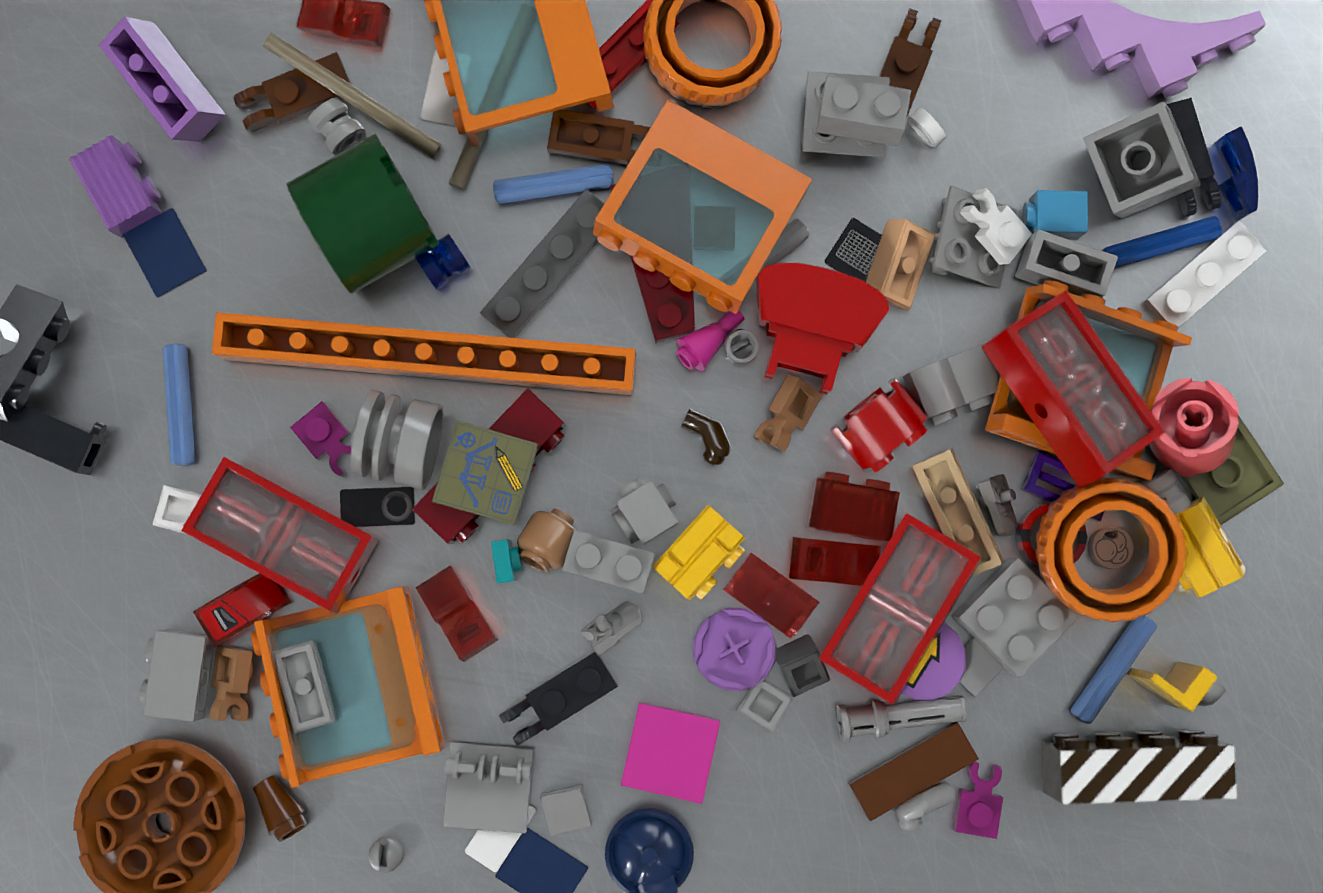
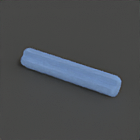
[493,164,614,204]
[163,344,195,466]
[1071,615,1157,724]

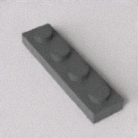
[480,189,618,338]

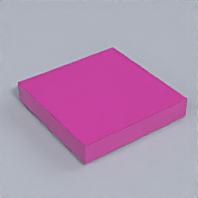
[621,702,721,804]

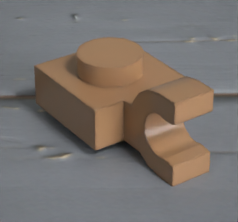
[754,373,822,452]
[209,646,253,721]

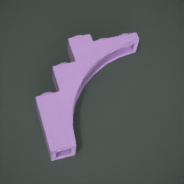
[1016,0,1266,99]

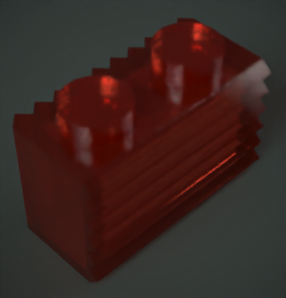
[806,472,900,542]

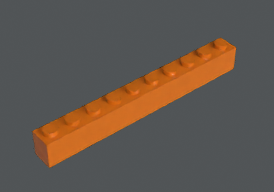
[212,312,636,395]

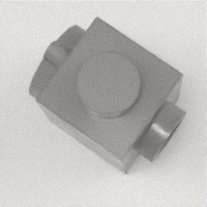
[610,478,678,545]

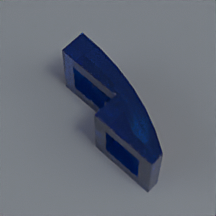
[1214,126,1259,222]

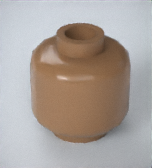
[517,508,575,573]

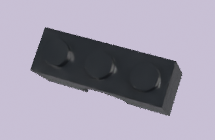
[0,284,70,422]

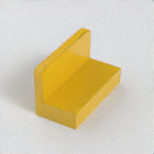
[1128,662,1218,712]

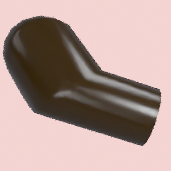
[681,408,731,465]

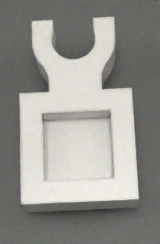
[960,188,1032,265]

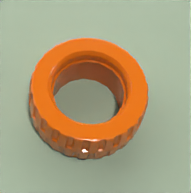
[643,0,782,108]
[1035,478,1187,622]

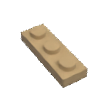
[912,448,1004,576]

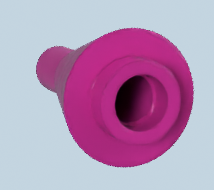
[676,311,745,371]

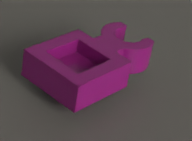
[290,401,352,477]
[953,761,1004,839]

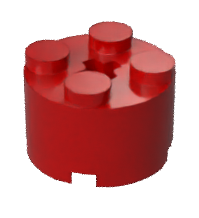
[830,378,928,473]

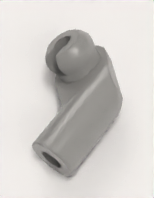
[896,782,956,831]

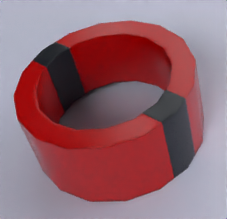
[1015,504,1088,568]

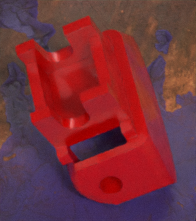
[756,263,890,395]

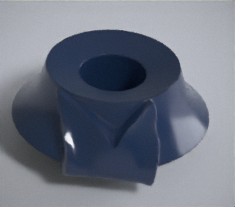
[605,809,694,893]

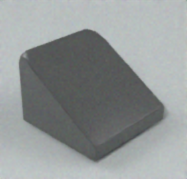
[776,634,831,697]

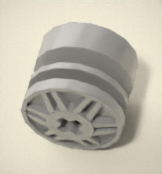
[351,390,444,490]

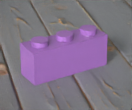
[99,16,226,142]

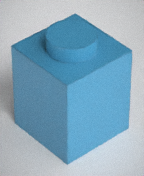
[1022,190,1088,240]

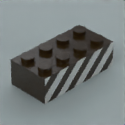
[1041,730,1237,804]

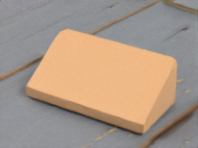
[866,219,935,311]

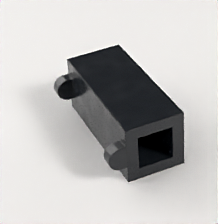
[0,403,107,475]

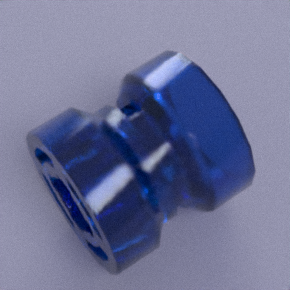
[416,233,471,290]

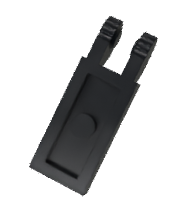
[1166,97,1222,217]
[499,652,618,746]

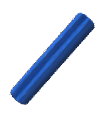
[1102,216,1222,268]

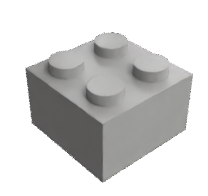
[1083,102,1201,218]
[951,557,1079,678]

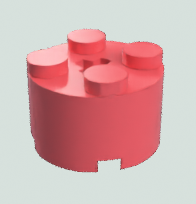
[1150,378,1239,477]

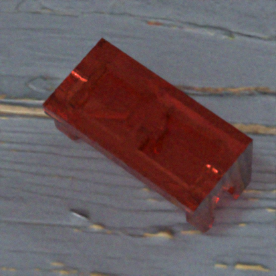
[723,553,820,639]

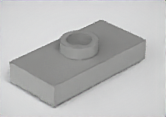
[272,640,337,733]

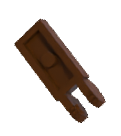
[880,8,942,119]
[233,52,351,131]
[547,109,662,168]

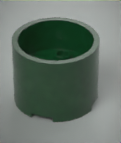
[286,133,440,294]

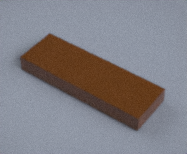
[848,722,979,822]

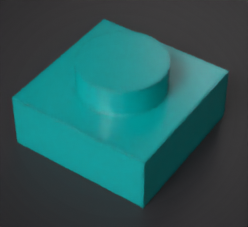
[491,539,523,584]

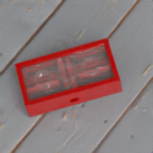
[982,290,1165,488]
[181,457,378,614]
[819,513,982,705]

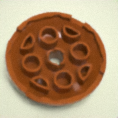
[73,739,246,893]

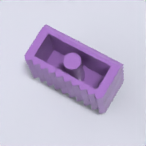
[69,135,162,237]

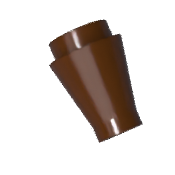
[252,775,308,842]

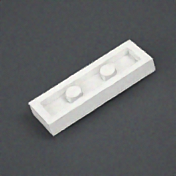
[1143,220,1266,328]

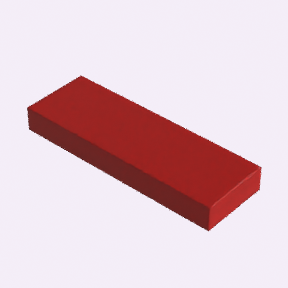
[586,0,680,113]

